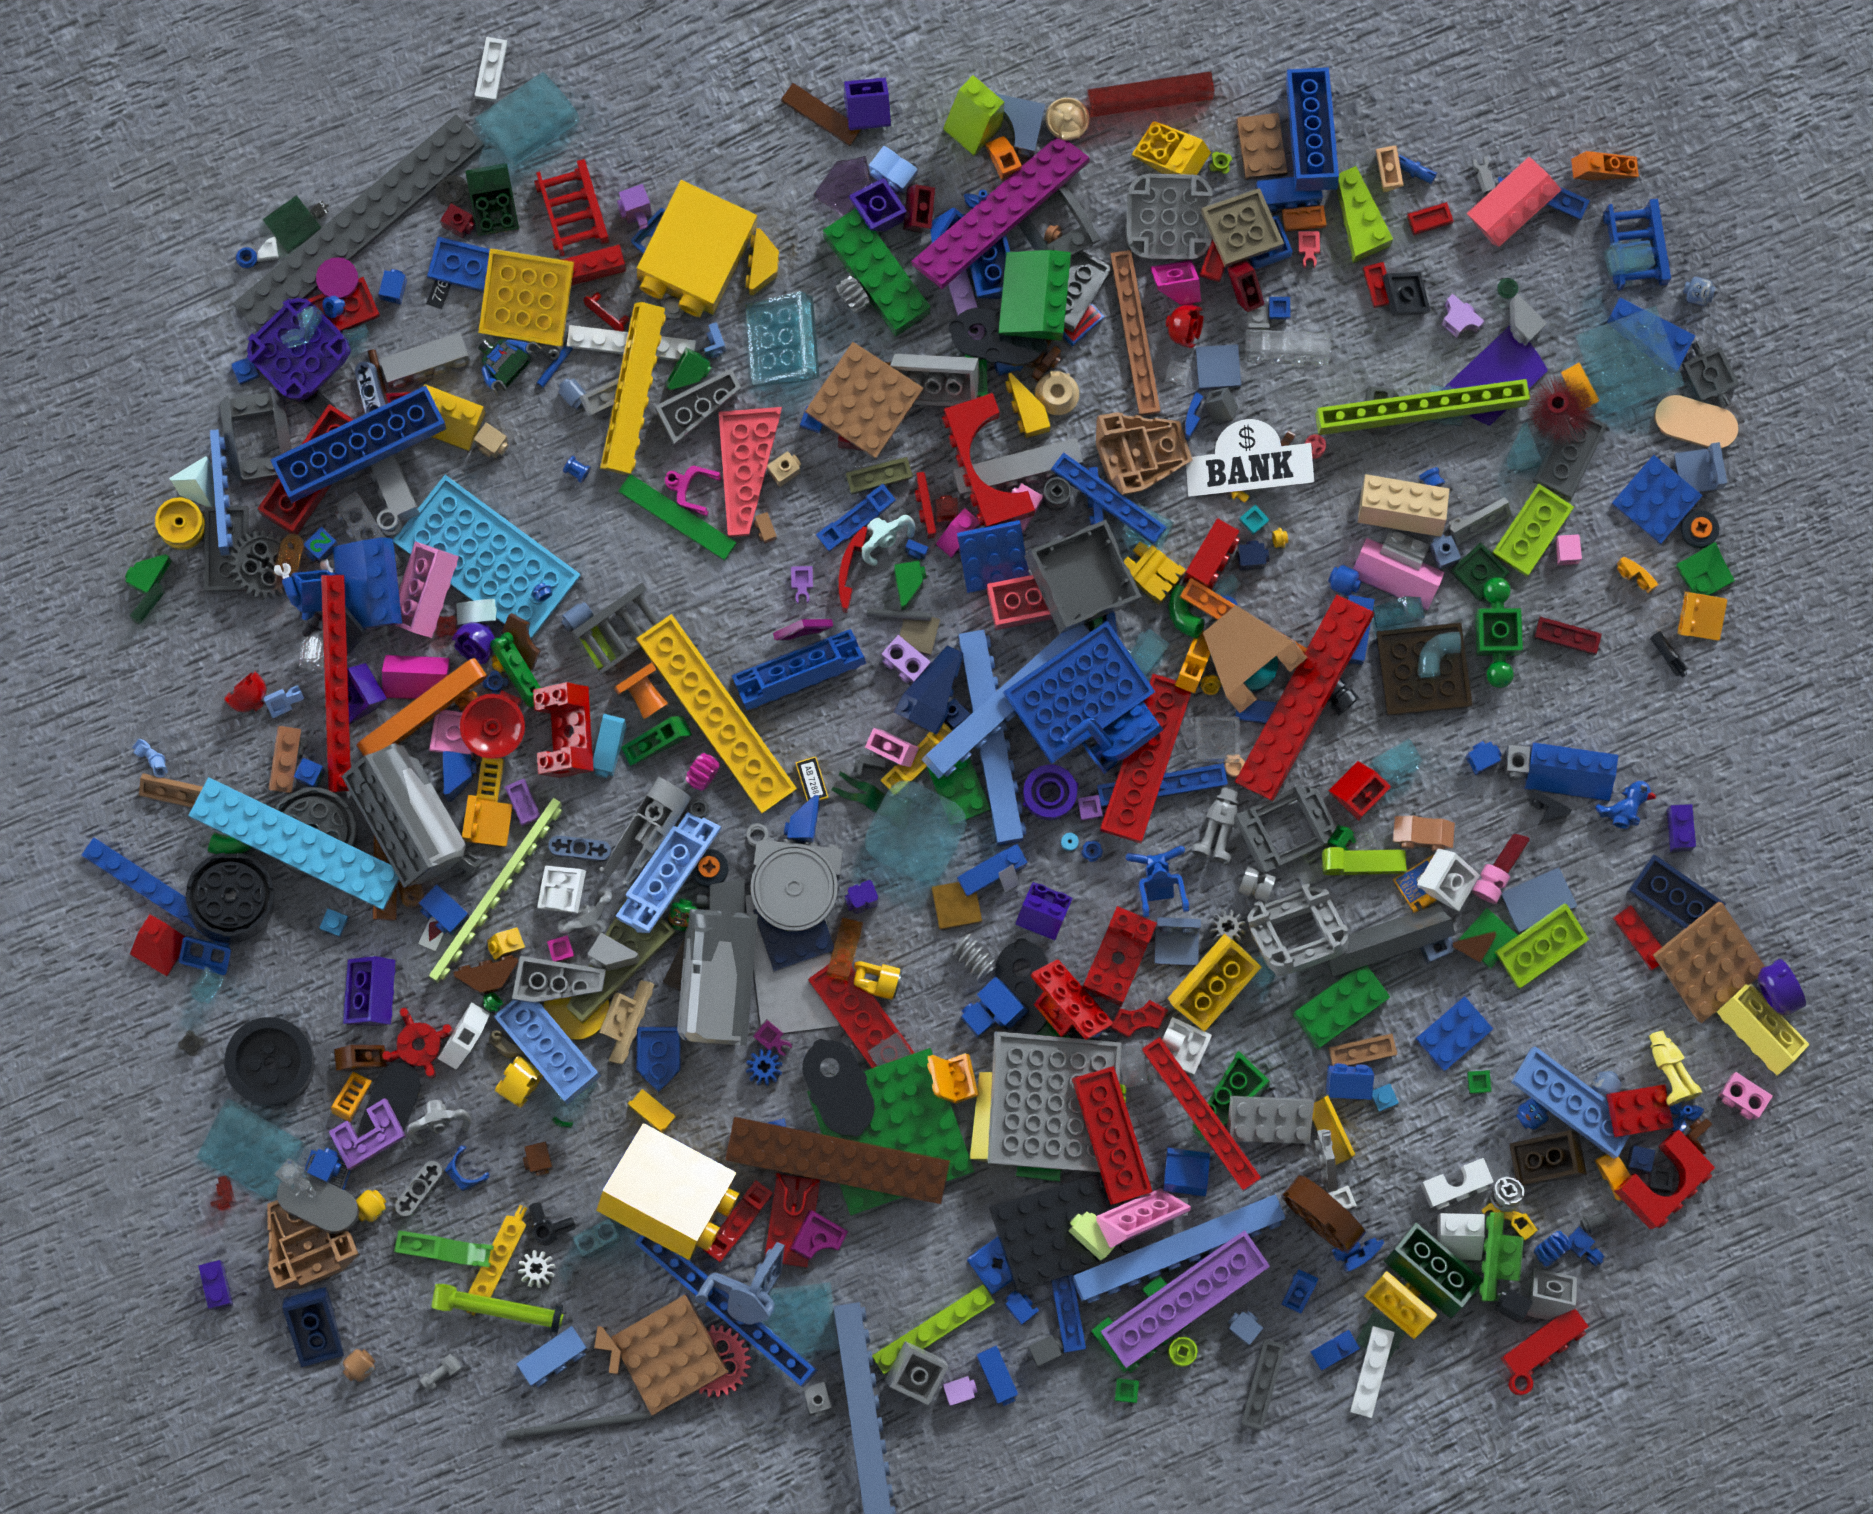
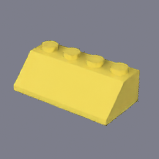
[1717,984,1809,1076]
[970,1072,992,1162]

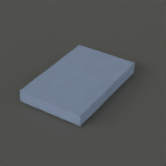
[1501,867,1577,933]

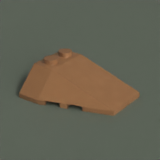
[1096,412,1192,495]
[267,1200,359,1290]

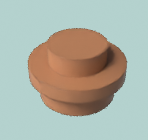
[1044,225,1062,244]

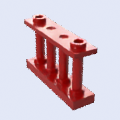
[534,159,609,256]

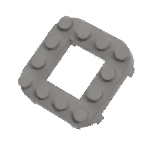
[1247,884,1349,976]

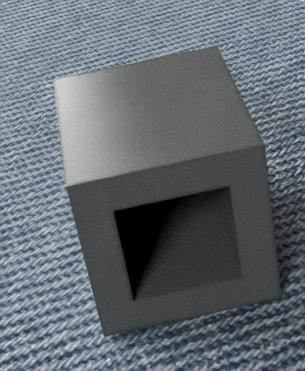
[1028,1335,1064,1367]

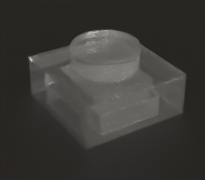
[1164,360,1191,387]

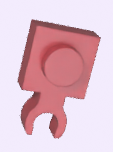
[1298,231,1320,268]

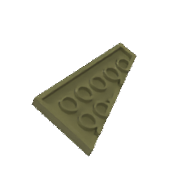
[567,897,676,1023]

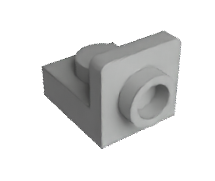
[1247,307,1269,336]

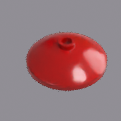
[460,694,525,759]

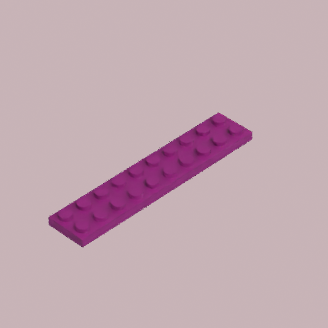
[912,137,1090,289]

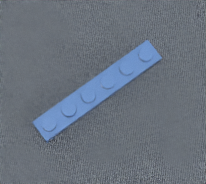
[210,429,233,556]

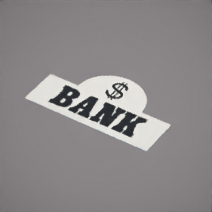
[1186,419,1314,497]

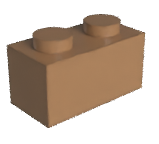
[753,512,777,544]

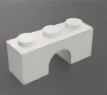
[1421,1158,1493,1210]

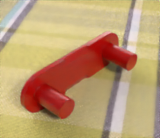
[583,292,629,332]

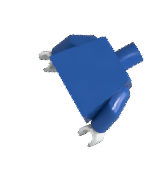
[274,559,335,621]

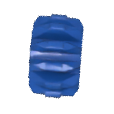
[746,1049,783,1087]
[1534,1231,1572,1266]

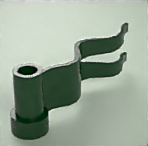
[831,771,917,831]

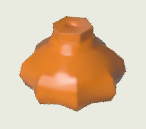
[455,691,478,711]

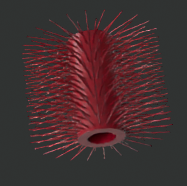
[1528,375,1597,445]

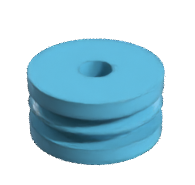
[1061,833,1079,851]

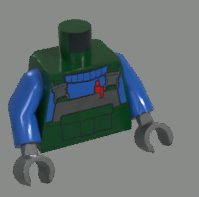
[478,339,542,397]

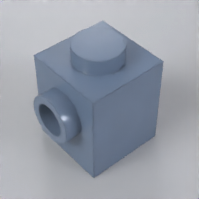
[1429,535,1461,570]
[1227,1311,1263,1346]

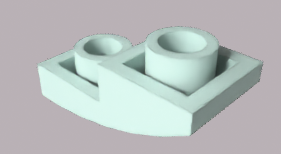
[456,599,497,625]

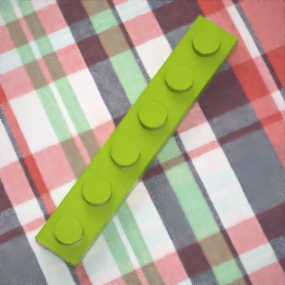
[872,1284,995,1374]

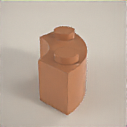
[1393,815,1455,852]

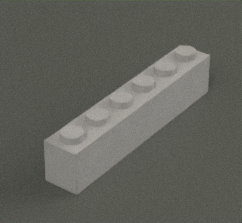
[953,438,1083,500]

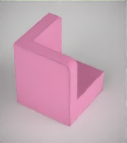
[1555,535,1582,565]

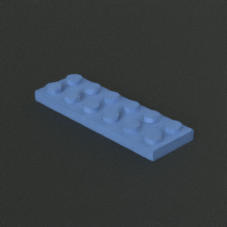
[494,999,601,1105]
[1511,1046,1630,1159]

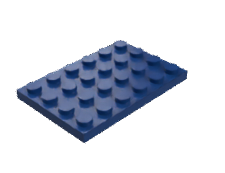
[1003,621,1155,764]

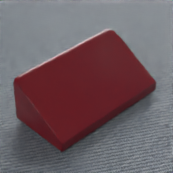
[1493,834,1530,874]

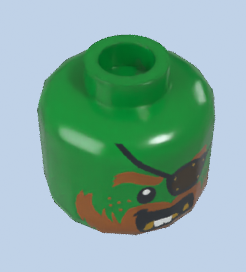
[667,898,697,932]

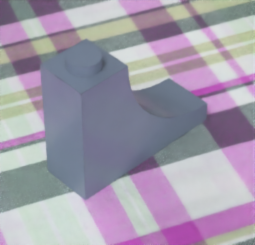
[995,93,1045,159]

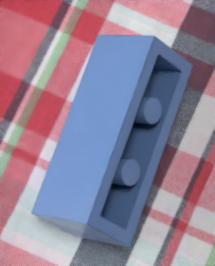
[516,1326,587,1387]

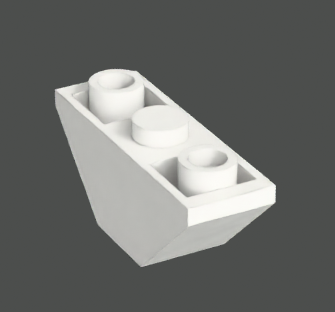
[437,1002,490,1069]

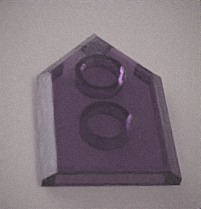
[813,156,872,216]

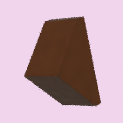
[1453,931,1497,963]

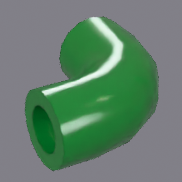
[1168,584,1205,639]
[208,832,252,855]

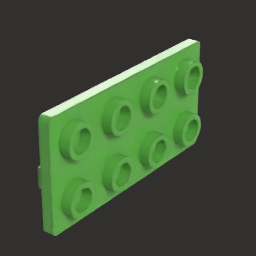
[1479,1212,1524,1301]

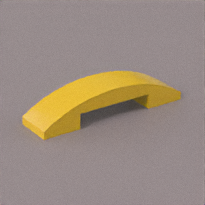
[880,723,952,796]

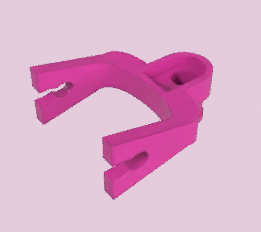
[665,465,722,517]

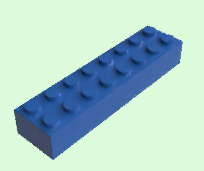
[270,386,446,503]

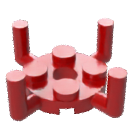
[382,1008,453,1079]

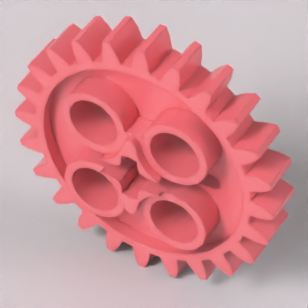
[699,1325,752,1397]

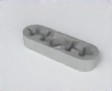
[395,1161,443,1217]

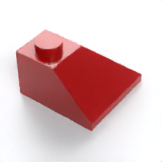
[130,914,186,977]

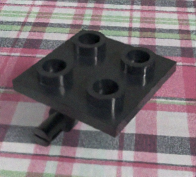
[302,606,366,656]

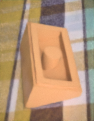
[1376,146,1404,193]

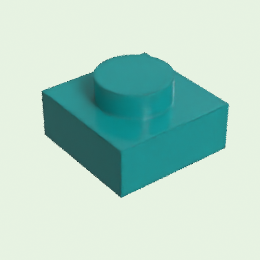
[1239,505,1269,535]

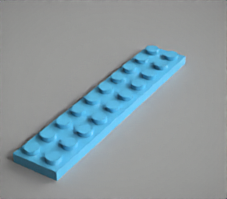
[188,777,399,911]

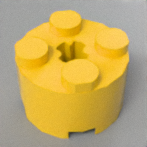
[495,1055,543,1108]

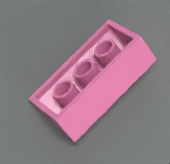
[395,541,459,638]

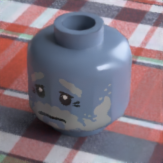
[1683,276,1716,306]
[1590,1071,1622,1100]

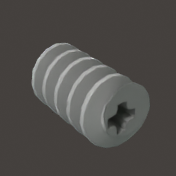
[952,933,997,982]

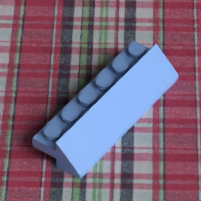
[616,812,721,933]

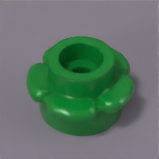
[483,992,503,1012]

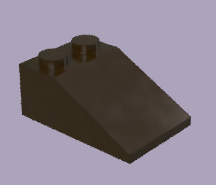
[1509,1130,1587,1186]

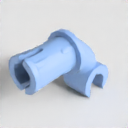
[132,739,168,778]

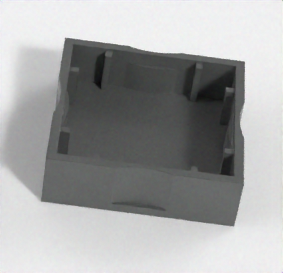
[1024,520,1142,634]

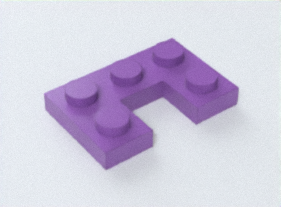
[329,1098,406,1170]

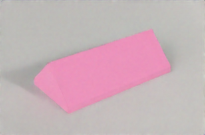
[1353,538,1445,611]
[1096,1188,1191,1248]

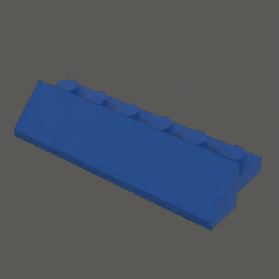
[731,629,867,710]

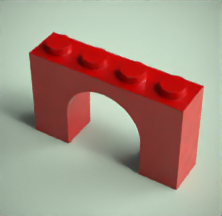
[1614,1130,1715,1230]

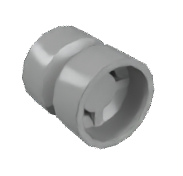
[1238,867,1276,903]

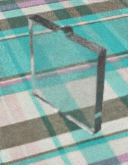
[1437,587,1473,627]

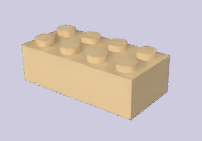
[1357,474,1449,537]

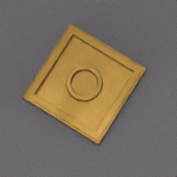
[932,882,982,930]

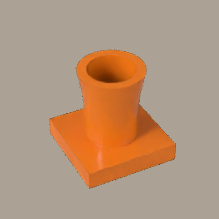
[613,662,668,719]

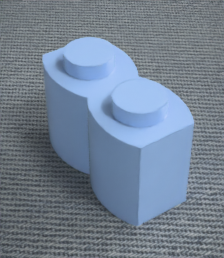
[869,146,918,193]

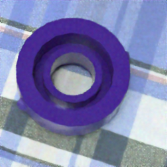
[1022,764,1079,820]
[1758,959,1806,1016]

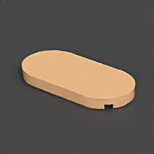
[1654,395,1738,449]

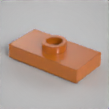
[1282,205,1326,232]

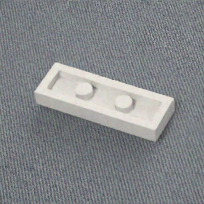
[475,37,508,102]

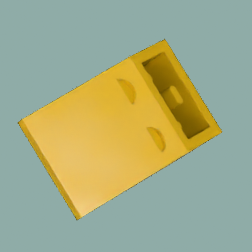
[1132,121,1211,175]

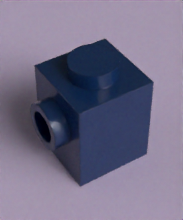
[1237,541,1269,571]
[944,698,970,731]

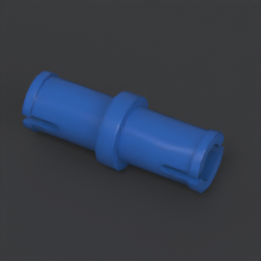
[1398,154,1437,185]

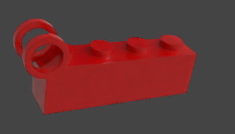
[1500,1308,1589,1395]

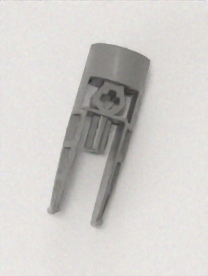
[600,777,692,889]

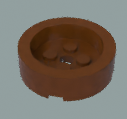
[1281,1175,1366,1254]

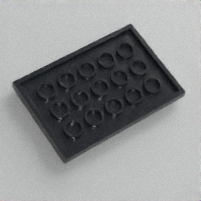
[989,1173,1139,1292]

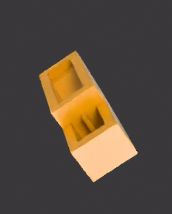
[1175,630,1211,693]

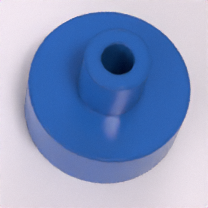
[323,295,345,318]

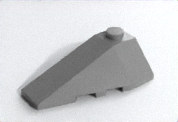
[512,956,606,1003]

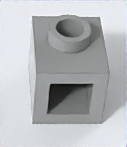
[803,1382,832,1417]

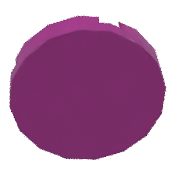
[316,257,359,299]

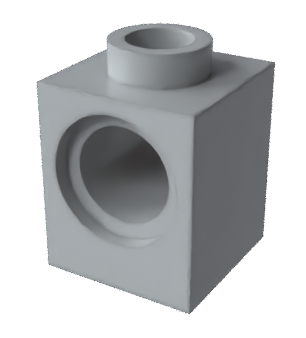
[1504,745,1530,779]

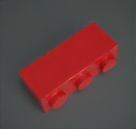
[562,244,626,286]

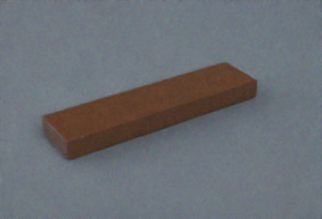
[781,83,862,146]

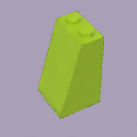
[943,75,1005,156]

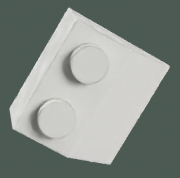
[1417,848,1480,911]
[1437,1213,1485,1261]

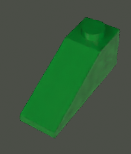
[621,716,692,766]

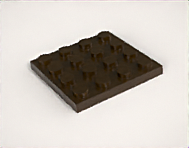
[1376,622,1473,716]

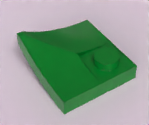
[1676,542,1735,596]

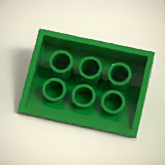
[998,250,1071,341]

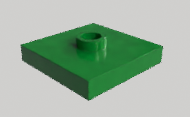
[1458,908,1518,969]

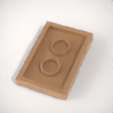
[1236,113,1287,180]

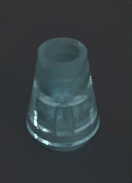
[1212,572,1241,597]

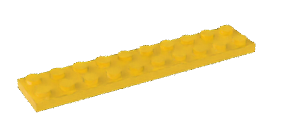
[636,614,797,814]

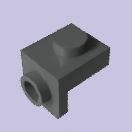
[853,753,886,779]

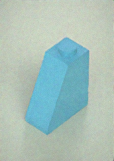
[593,714,627,778]

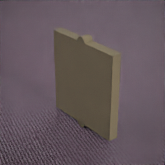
[900,617,940,655]

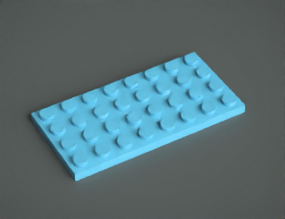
[393,475,581,640]

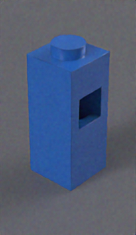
[976,1346,1018,1406]

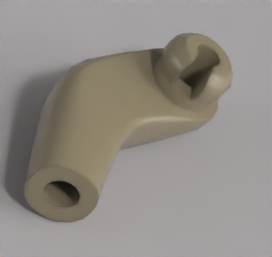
[489,1030,527,1058]

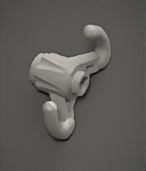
[557,890,612,937]
[406,1100,471,1144]

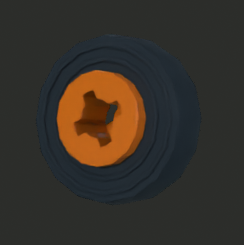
[1681,510,1720,549]
[691,848,729,888]

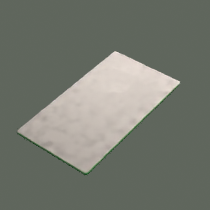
[745,895,839,1033]

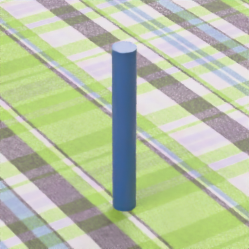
[536,344,573,388]

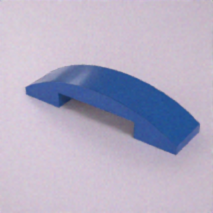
[816,484,896,552]

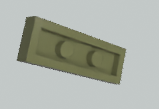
[846,457,913,495]

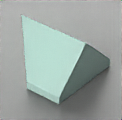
[169,456,215,507]

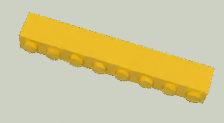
[600,302,666,475]

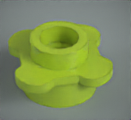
[1209,152,1232,174]

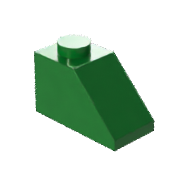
[665,347,711,390]
[125,554,172,598]
[894,561,926,611]

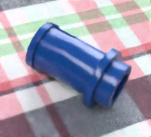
[1332,1242,1362,1262]

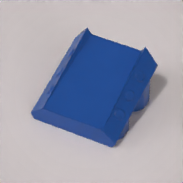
[1163,1147,1210,1197]

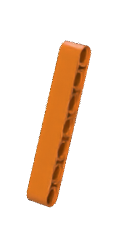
[356,658,487,756]

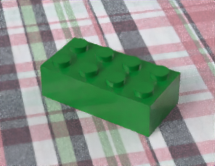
[1293,965,1390,1050]

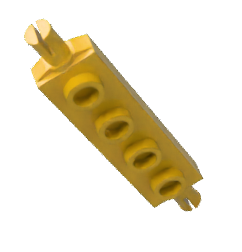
[466,1205,528,1316]

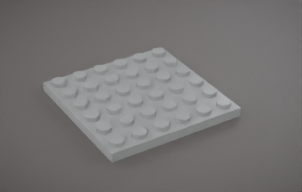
[988,1032,1121,1173]

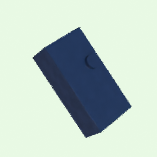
[1627,854,1726,930]

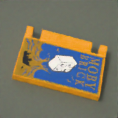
[1393,854,1437,913]

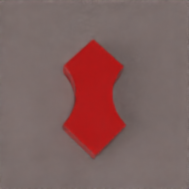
[1110,1000,1168,1038]

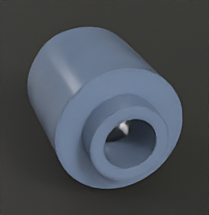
[558,378,587,410]
[561,602,594,632]

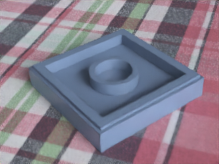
[1195,345,1241,390]

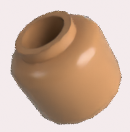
[343,1349,376,1382]

